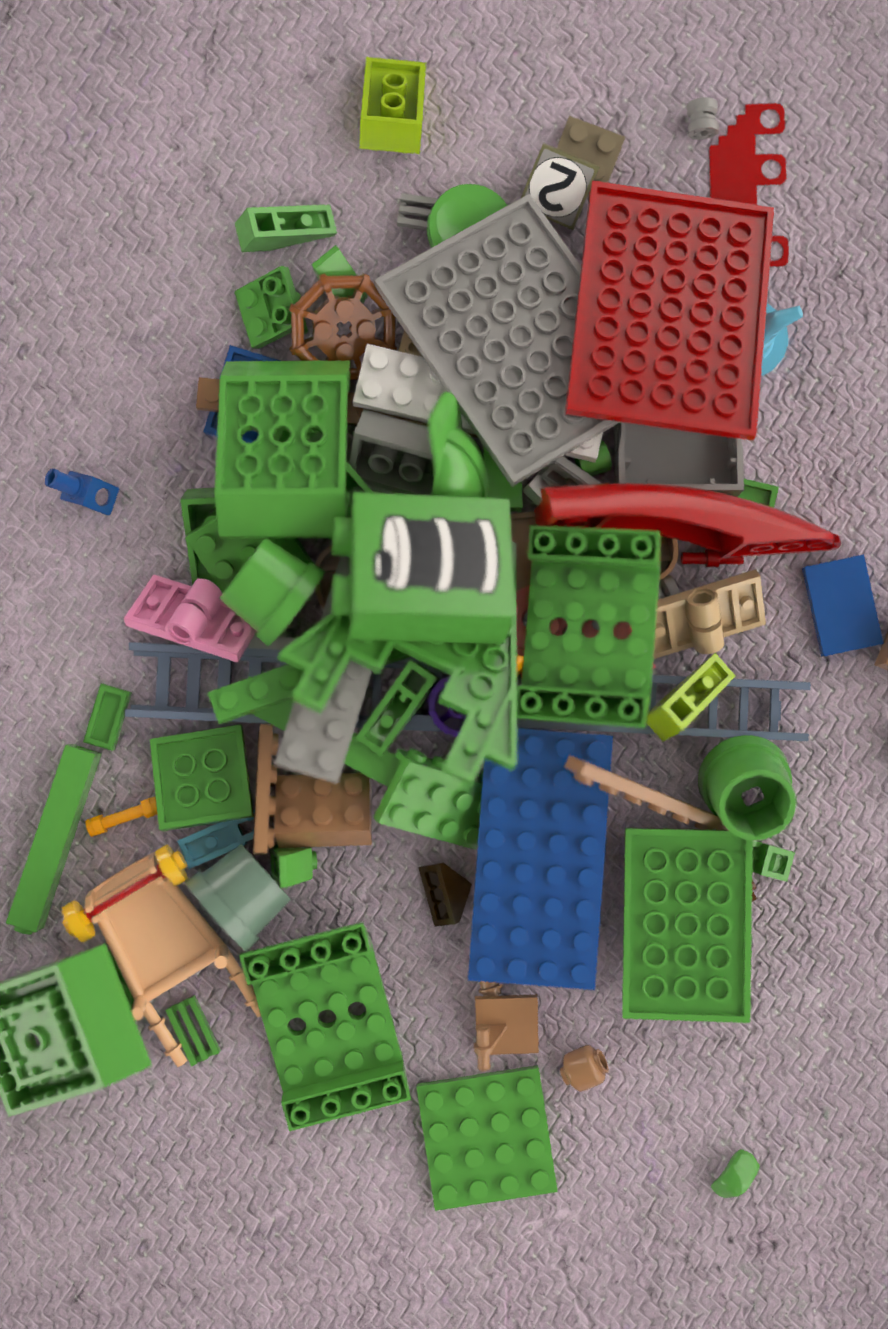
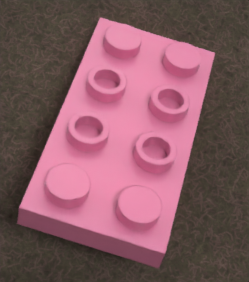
[124,575,256,662]

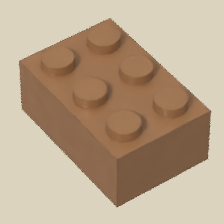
[274,773,372,848]

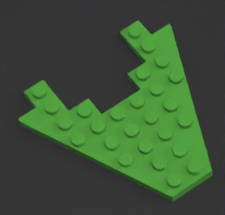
[279,541,517,786]

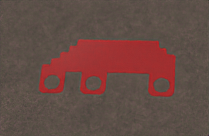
[709,103,789,267]

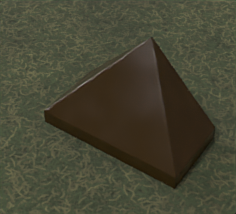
[418,862,472,927]

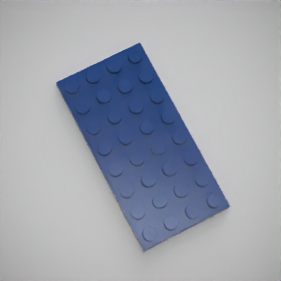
[468,728,613,990]

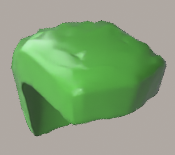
[711,1149,760,1198]

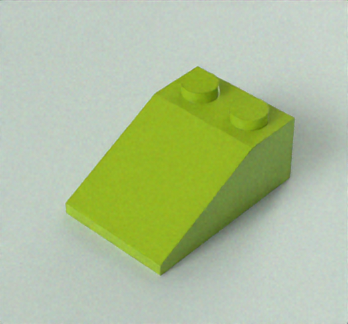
[359,57,426,154]

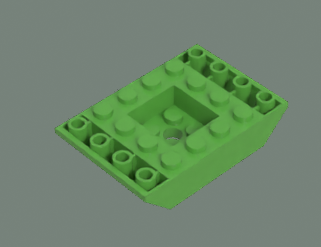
[0,944,152,1117]

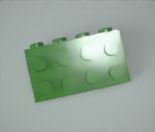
[373,748,483,850]

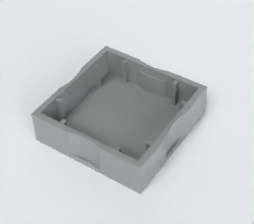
[614,422,744,497]

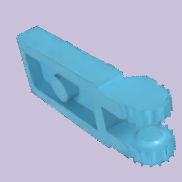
[177,810,255,869]

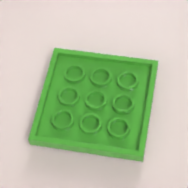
[416,1065,558,1211]

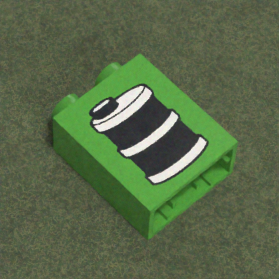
[332,492,515,644]

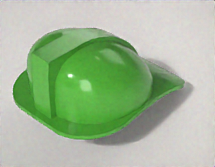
[428,392,489,498]

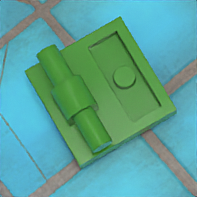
[234,265,309,349]

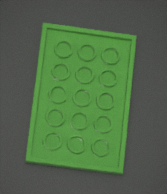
[622,828,753,1023]

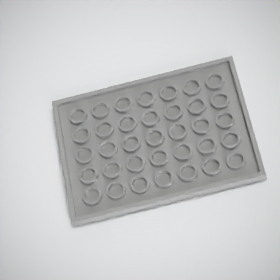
[374,194,619,487]

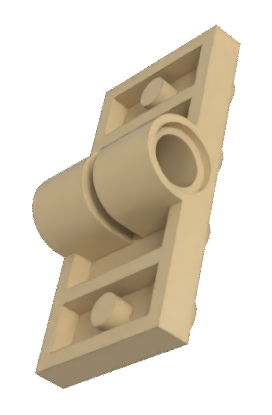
[654,569,766,659]

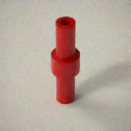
[681,549,744,568]

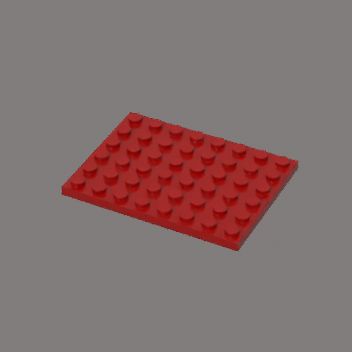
[565,180,774,441]

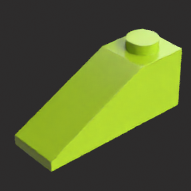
[646,653,736,742]

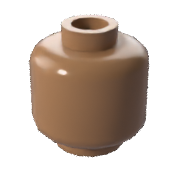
[560,1045,609,1092]

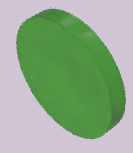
[427,184,508,248]

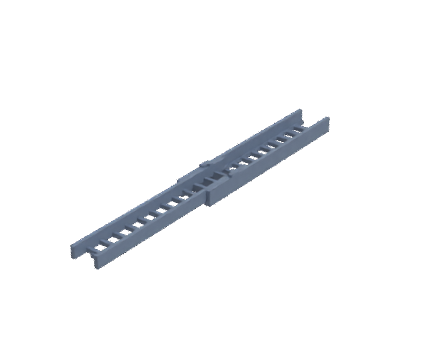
[125,642,811,741]

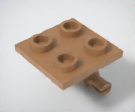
[474,994,539,1071]

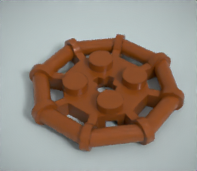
[289,273,397,380]

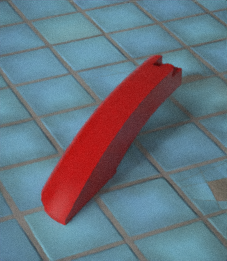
[534,483,841,558]

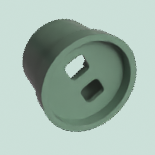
[185,844,291,952]

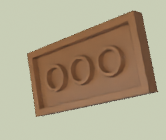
[253,724,279,855]

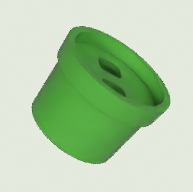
[219,537,325,647]
[697,735,796,840]

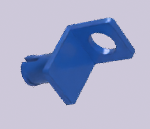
[45,468,119,516]

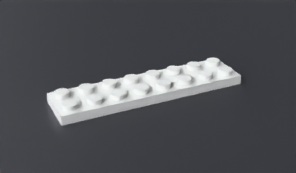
[353,344,602,462]

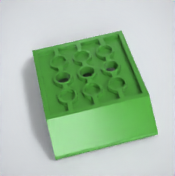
[215,361,351,539]
[517,526,660,728]
[239,922,411,1131]

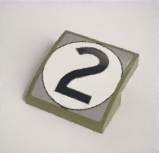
[521,143,600,230]

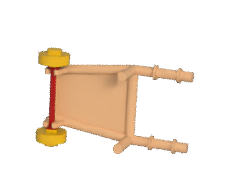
[62,844,261,1067]

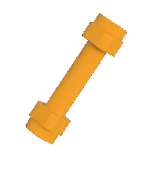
[85,796,158,837]

